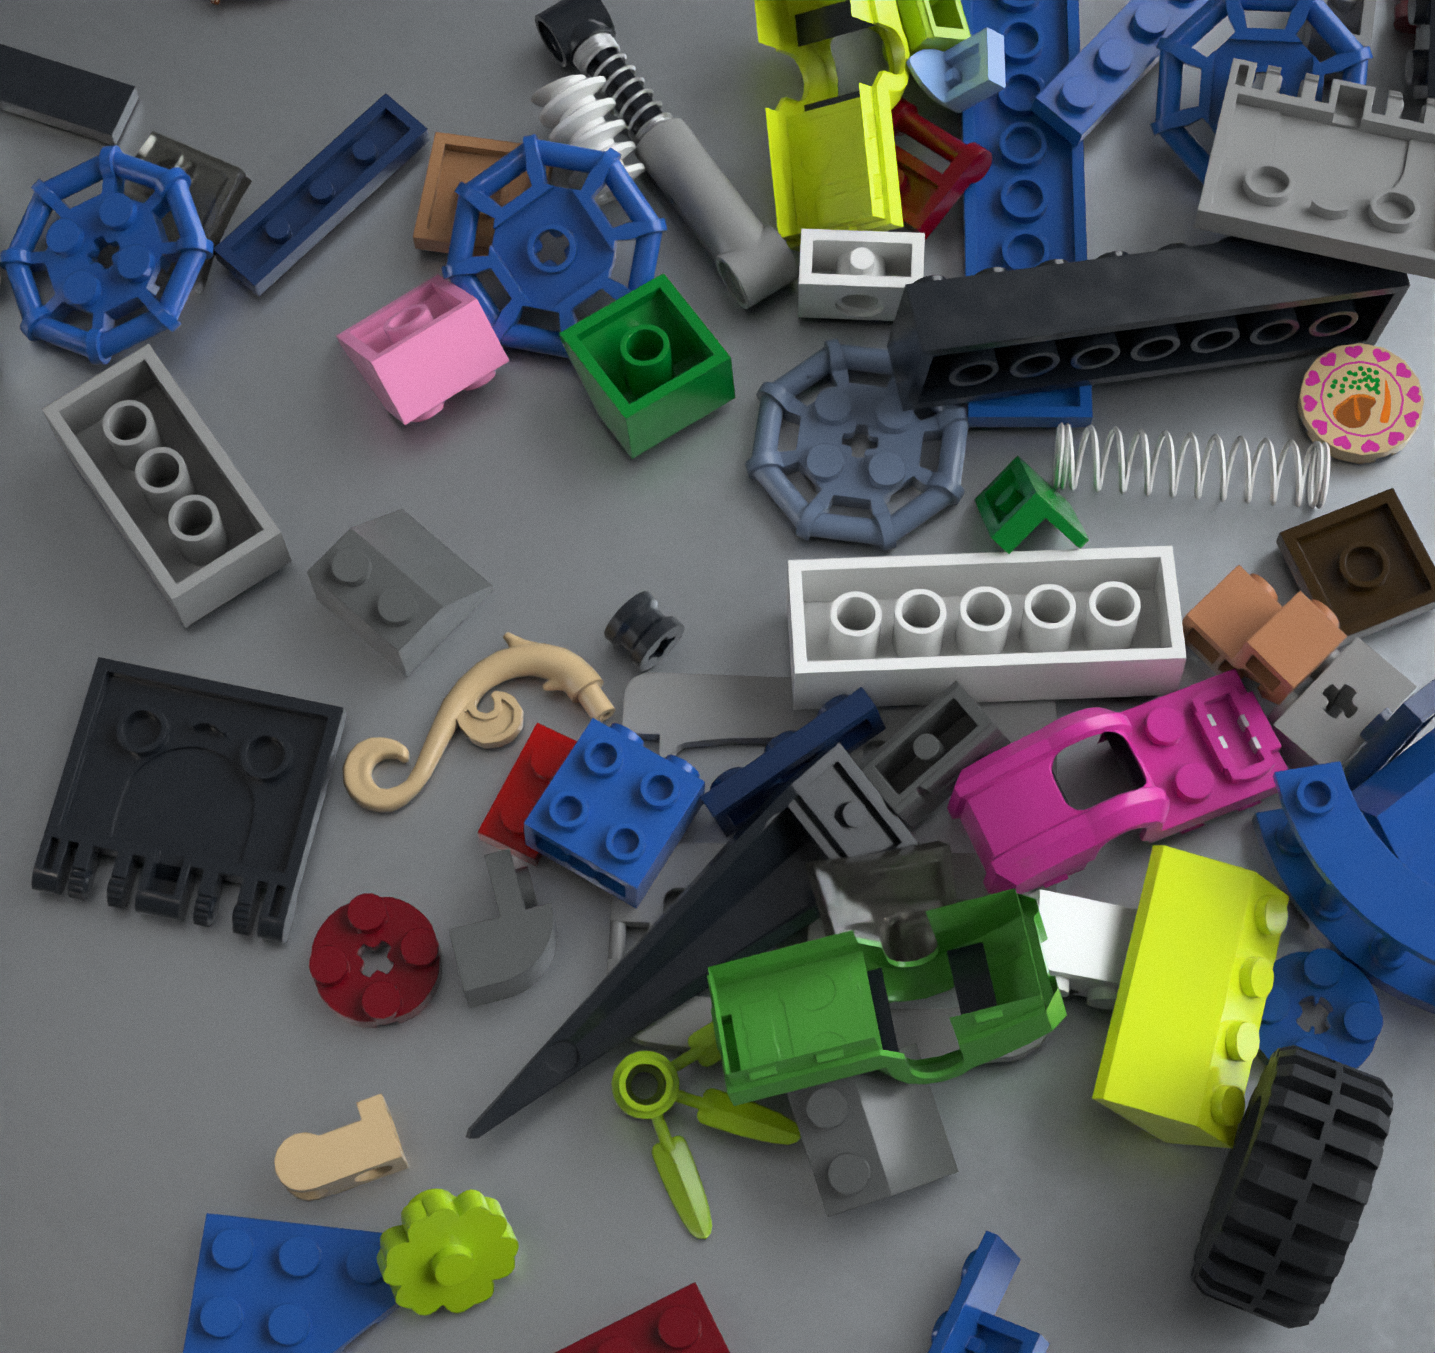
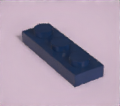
[700,687,886,837]

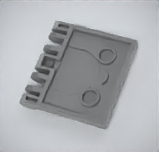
[1194,58,1435,279]

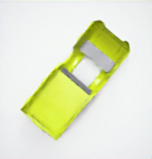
[754,0,910,252]

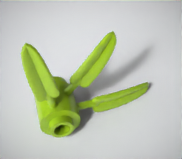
[611,1021,801,1239]

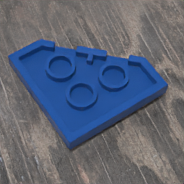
[183,1213,399,1353]

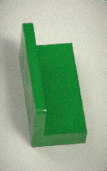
[974,455,1089,554]

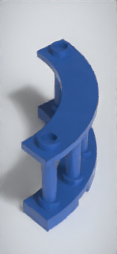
[1252,761,1435,1014]

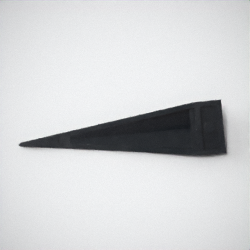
[466,742,919,1139]

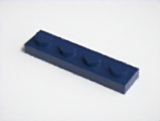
[213,93,430,297]

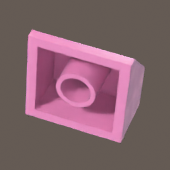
[336,274,509,425]

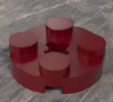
[309,893,442,1028]

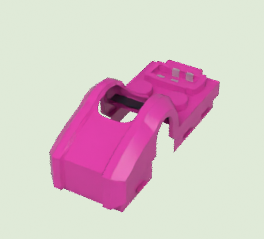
[947,669,1288,894]

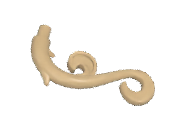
[342,632,616,813]

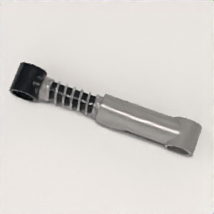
[535,0,799,309]

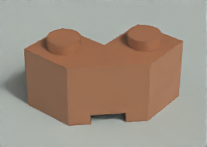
[1182,565,1347,705]

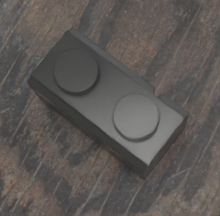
[858,681,1011,828]

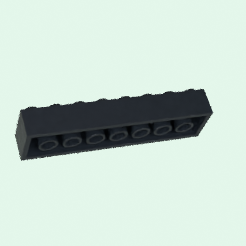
[887,236,1410,411]

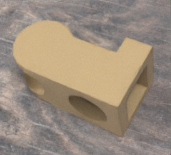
[274,1093,409,1201]

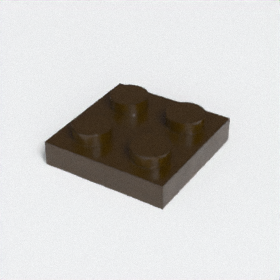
[1276,488,1435,647]

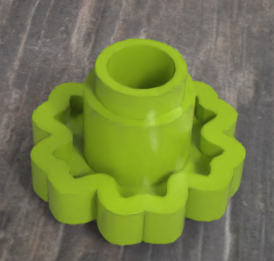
[376,1189,519,1316]

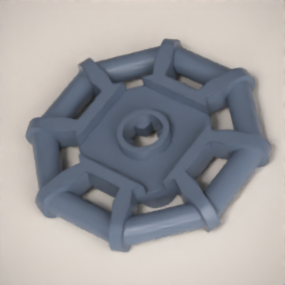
[745,338,970,551]

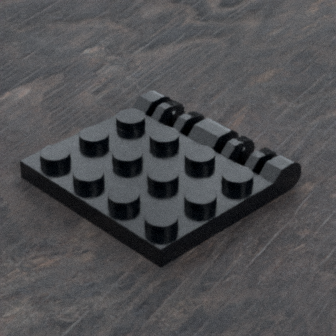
[31,657,347,944]

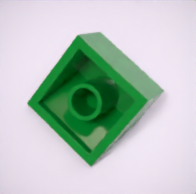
[559,273,736,459]

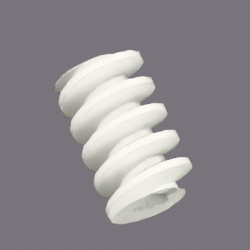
[531,74,645,207]

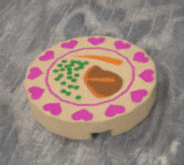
[1297,343,1424,464]

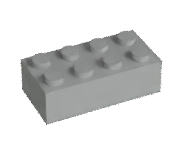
[42,344,292,628]

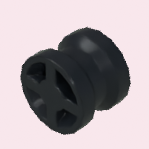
[604,591,684,672]

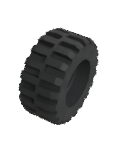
[1191,1045,1394,1329]

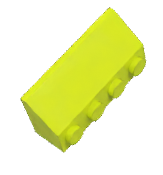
[1092,845,1289,1149]

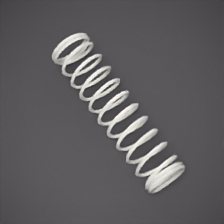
[1053,422,1330,509]

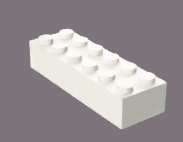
[786,545,1187,710]

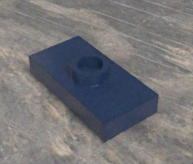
[1343,679,1435,792]

